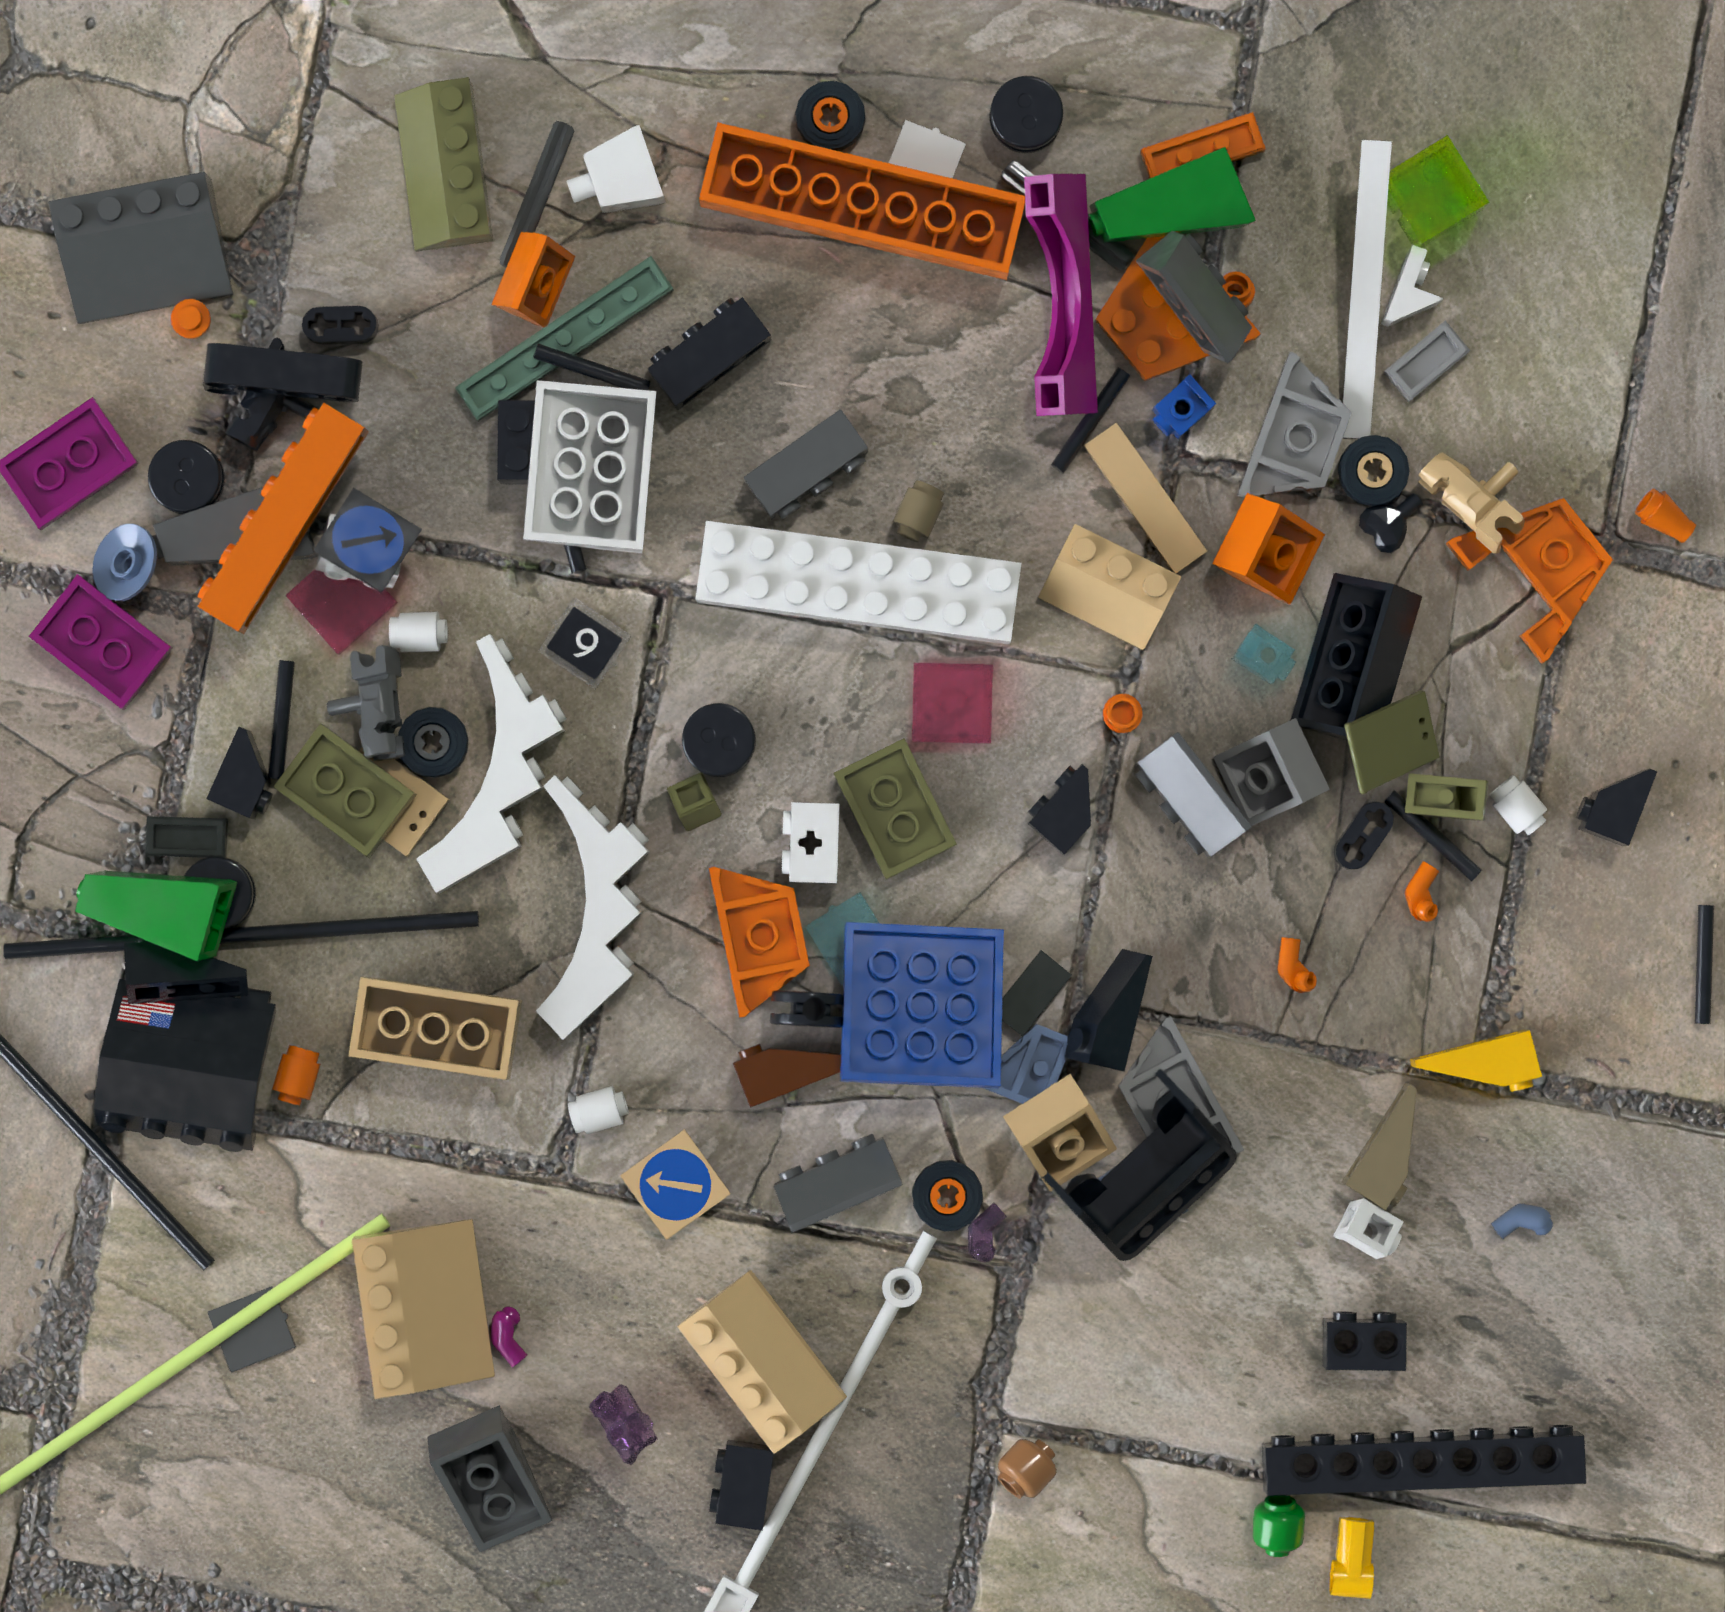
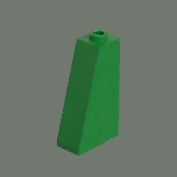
[1088,147,1256,243]
[75,871,237,961]

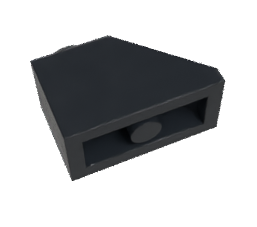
[206,727,273,819]
[1576,769,1658,846]

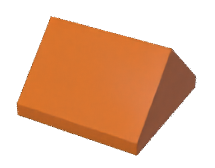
[491,232,576,328]

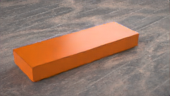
[1140,112,1266,179]

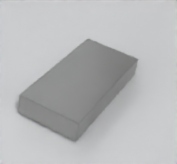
[1383,321,1470,402]

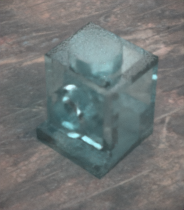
[1231,624,1296,684]

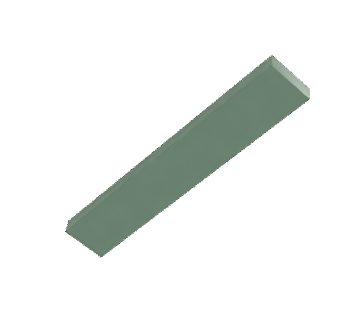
[455,256,674,421]

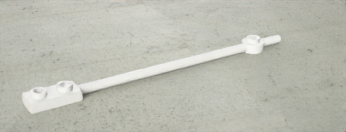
[704,1231,937,1612]

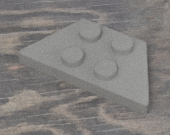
[1237,351,1352,497]
[1118,1016,1244,1153]

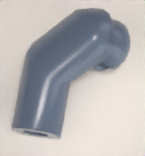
[1491,1203,1553,1239]

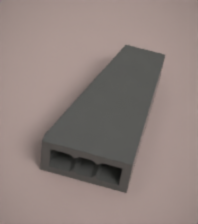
[152,487,318,565]

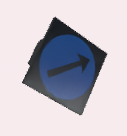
[313,488,422,593]

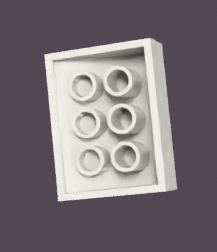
[523,380,656,553]

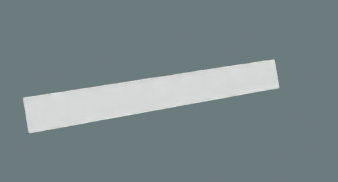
[1343,140,1392,439]

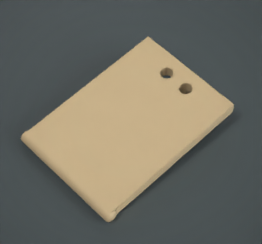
[359,747,450,857]

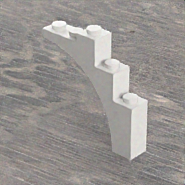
[416,634,567,893]
[536,775,650,1040]

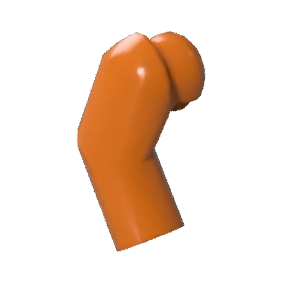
[1405,861,1439,922]
[1277,937,1317,993]

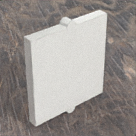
[889,120,966,178]

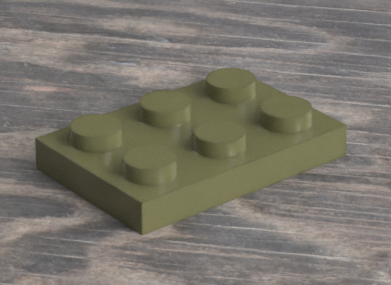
[273,723,417,858]
[833,738,957,879]

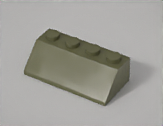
[394,77,493,252]

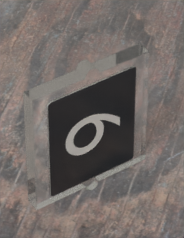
[538,597,631,690]

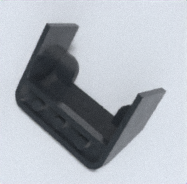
[1042,1068,1236,1261]

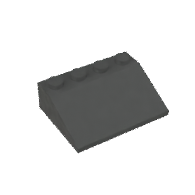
[49,171,233,324]

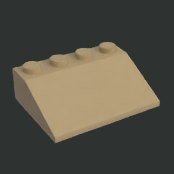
[352,1219,495,1399]

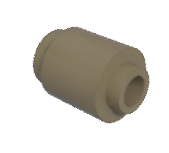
[893,480,944,542]

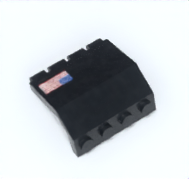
[94,979,276,1152]

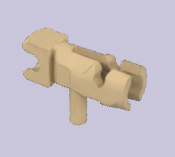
[1418,452,1524,554]

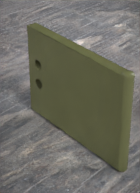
[1344,690,1440,794]

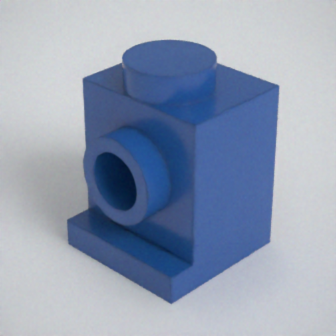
[1152,375,1216,439]

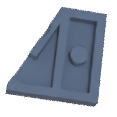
[984,1024,1068,1104]

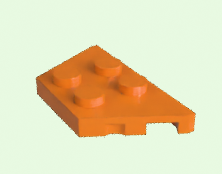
[709,867,810,1018]

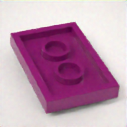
[0,397,139,530]
[28,574,173,710]

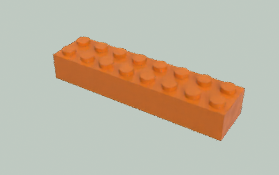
[699,122,1025,280]

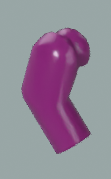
[490,1306,527,1368]

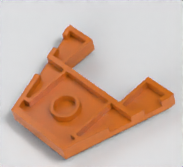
[1095,236,1261,381]
[1446,498,1613,664]

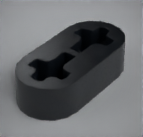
[302,306,379,345]
[1334,802,1394,870]

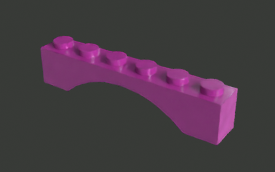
[1024,174,1098,416]

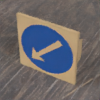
[620,1129,731,1240]

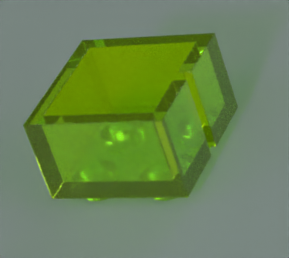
[1387,135,1489,248]

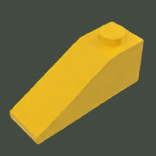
[1410,1029,1542,1092]

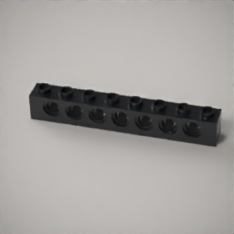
[1262,1425,1586,1496]

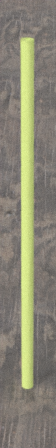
[0,1213,391,1495]

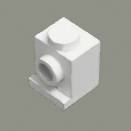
[1333,1198,1403,1259]

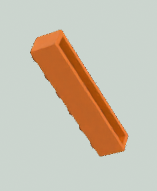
[197,402,369,634]

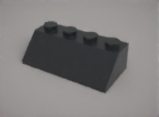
[1291,573,1423,741]

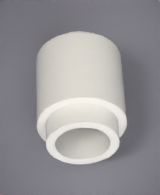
[389,612,448,652]
[1489,775,1547,835]
[568,1086,629,1134]

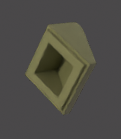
[666,772,722,831]

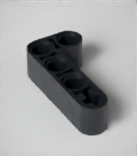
[203,343,363,402]

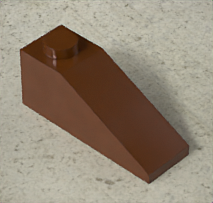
[733,1044,841,1108]

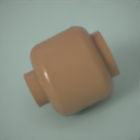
[998,1439,1057,1499]

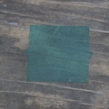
[805,892,879,985]

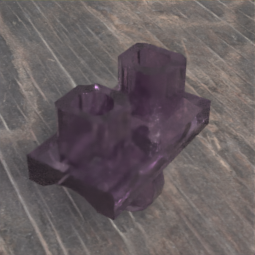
[589,1384,658,1465]

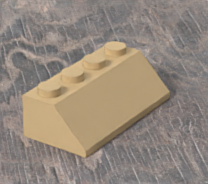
[677,1270,847,1454]

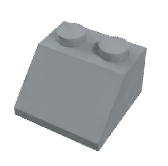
[1213,718,1330,826]

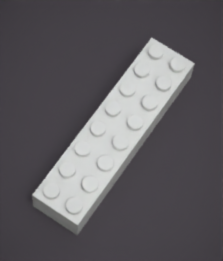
[696,521,1021,645]

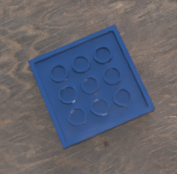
[840,922,1004,1089]

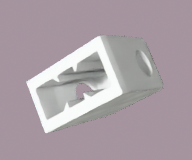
[566,125,665,213]

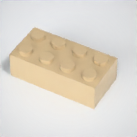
[348,977,522,1080]

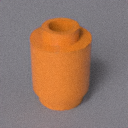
[272,1045,321,1106]

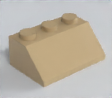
[1038,524,1182,650]

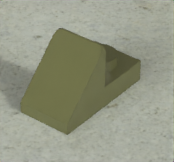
[1405,773,1488,821]

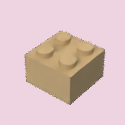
[1003,1074,1117,1192]

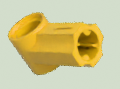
[1329,1517,1374,1599]

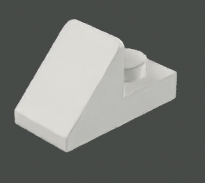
[1381,245,1443,327]

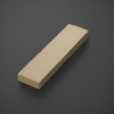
[1084,422,1207,574]

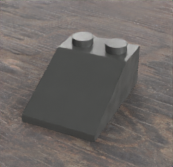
[427,1405,552,1552]

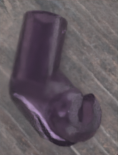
[967,1202,1007,1263]

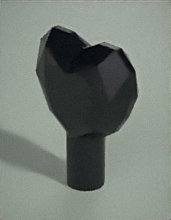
[1359,493,1423,553]

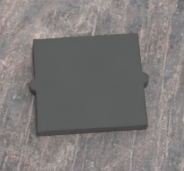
[207,1286,296,1373]

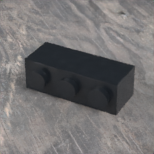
[648,297,772,411]

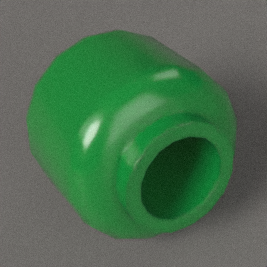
[1252,1495,1305,1557]

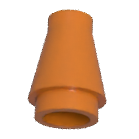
[1635,489,1696,543]

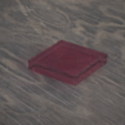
[285,568,398,655]
[912,663,993,744]

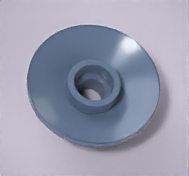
[93,524,157,601]

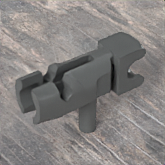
[327,645,405,761]

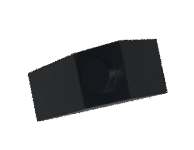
[124,939,249,1004]
[1064,949,1153,1072]

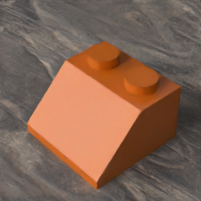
[1212,493,1325,605]

